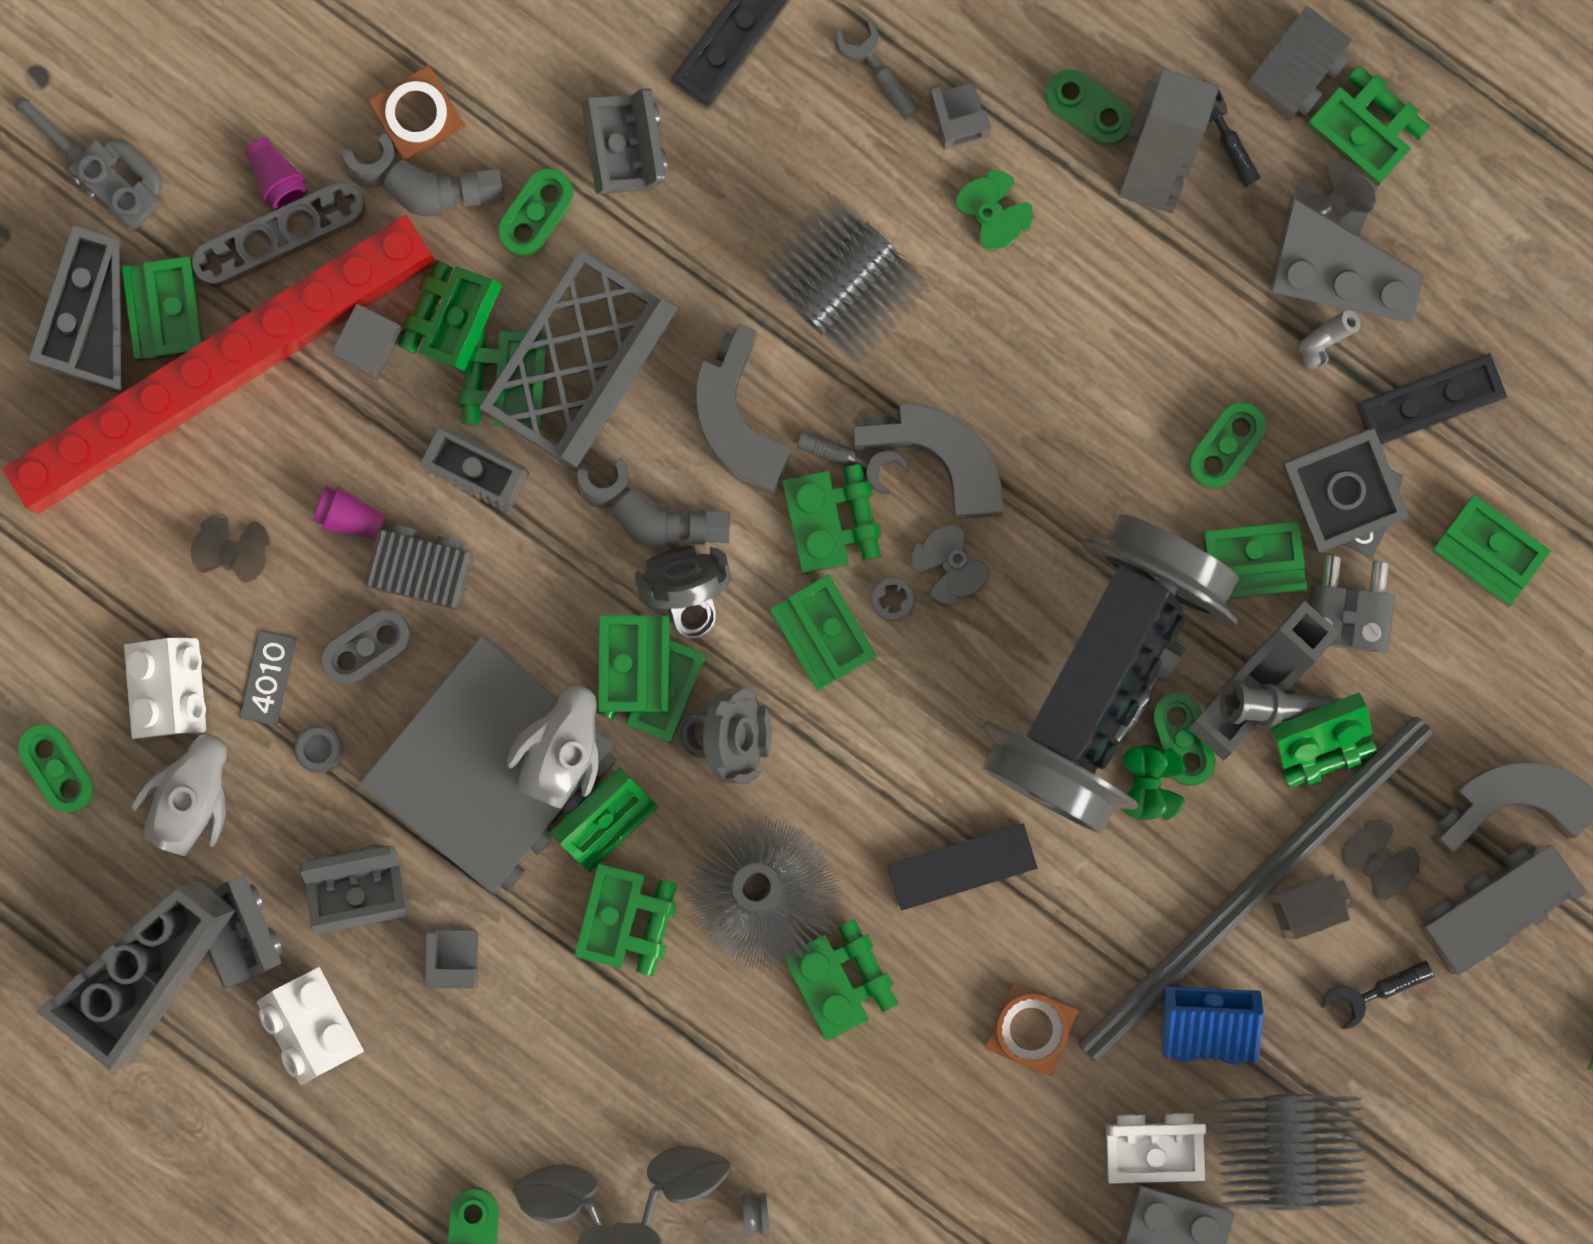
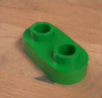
[1045,70,1132,146]
[499,168,574,257]
[1189,402,1266,489]
[1152,692,1216,786]
[18,725,95,813]
[448,1188,499,1244]

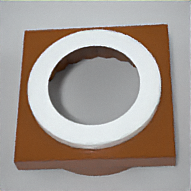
[368,65,465,161]
[985,982,1079,1077]

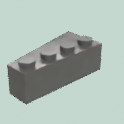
[1119,68,1219,214]
[36,881,236,1070]

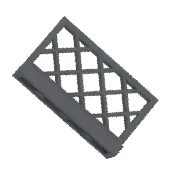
[479,249,678,472]

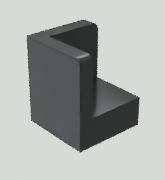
[929,83,991,150]
[332,304,404,381]
[425,930,478,989]

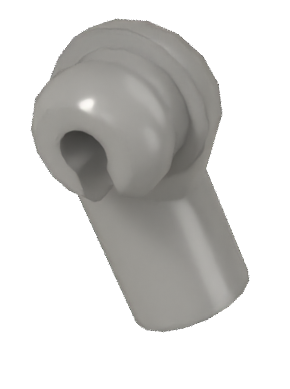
[1298,310,1360,369]

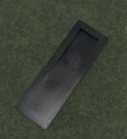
[670,0,791,110]
[1356,353,1507,445]
[887,823,1038,911]

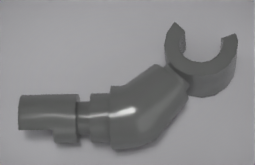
[342,132,504,216]
[577,457,730,549]

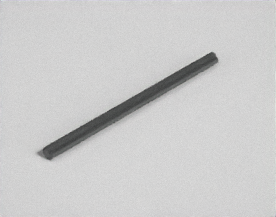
[1079,716,1433,1061]

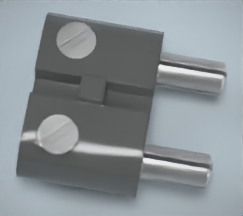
[1309,555,1395,653]

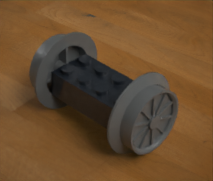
[981,514,1239,834]

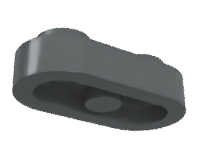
[322,610,411,685]

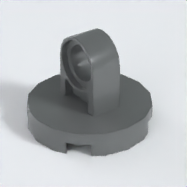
[635,546,732,638]
[678,688,772,784]

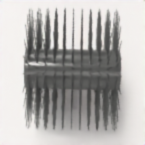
[757,192,931,365]
[685,815,842,972]
[1216,1094,1367,1210]

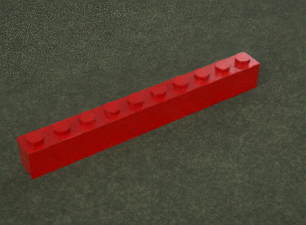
[2,214,436,514]

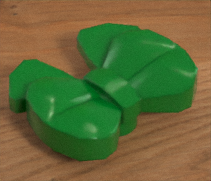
[956,170,1034,251]
[1122,745,1186,821]

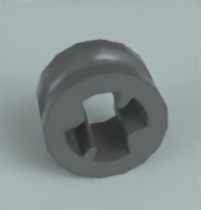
[872,578,915,621]
[742,1193,769,1238]

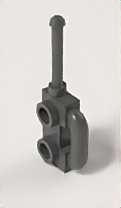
[15,97,162,231]

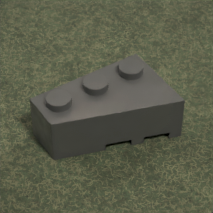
[1269,195,1424,323]
[28,225,122,394]
[1419,843,1587,975]

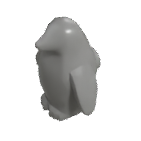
[507,684,598,809]
[131,734,227,856]

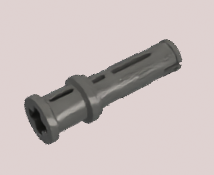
[1220,681,1343,727]

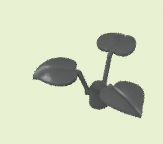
[512,1147,731,1244]

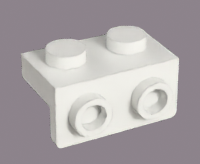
[124,638,206,739]
[257,967,364,1085]
[1106,1113,1206,1183]

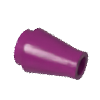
[244,138,306,210]
[312,486,386,541]

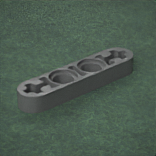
[192,182,366,287]

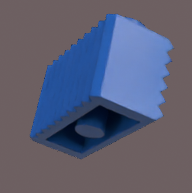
[1160,986,1264,1064]

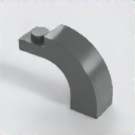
[696,324,792,496]
[853,404,1003,519]
[1188,600,1340,761]
[1432,762,1593,853]

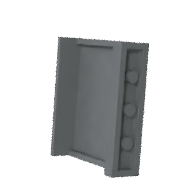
[360,636,617,894]

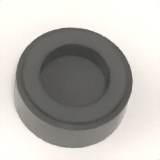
[294,725,344,773]

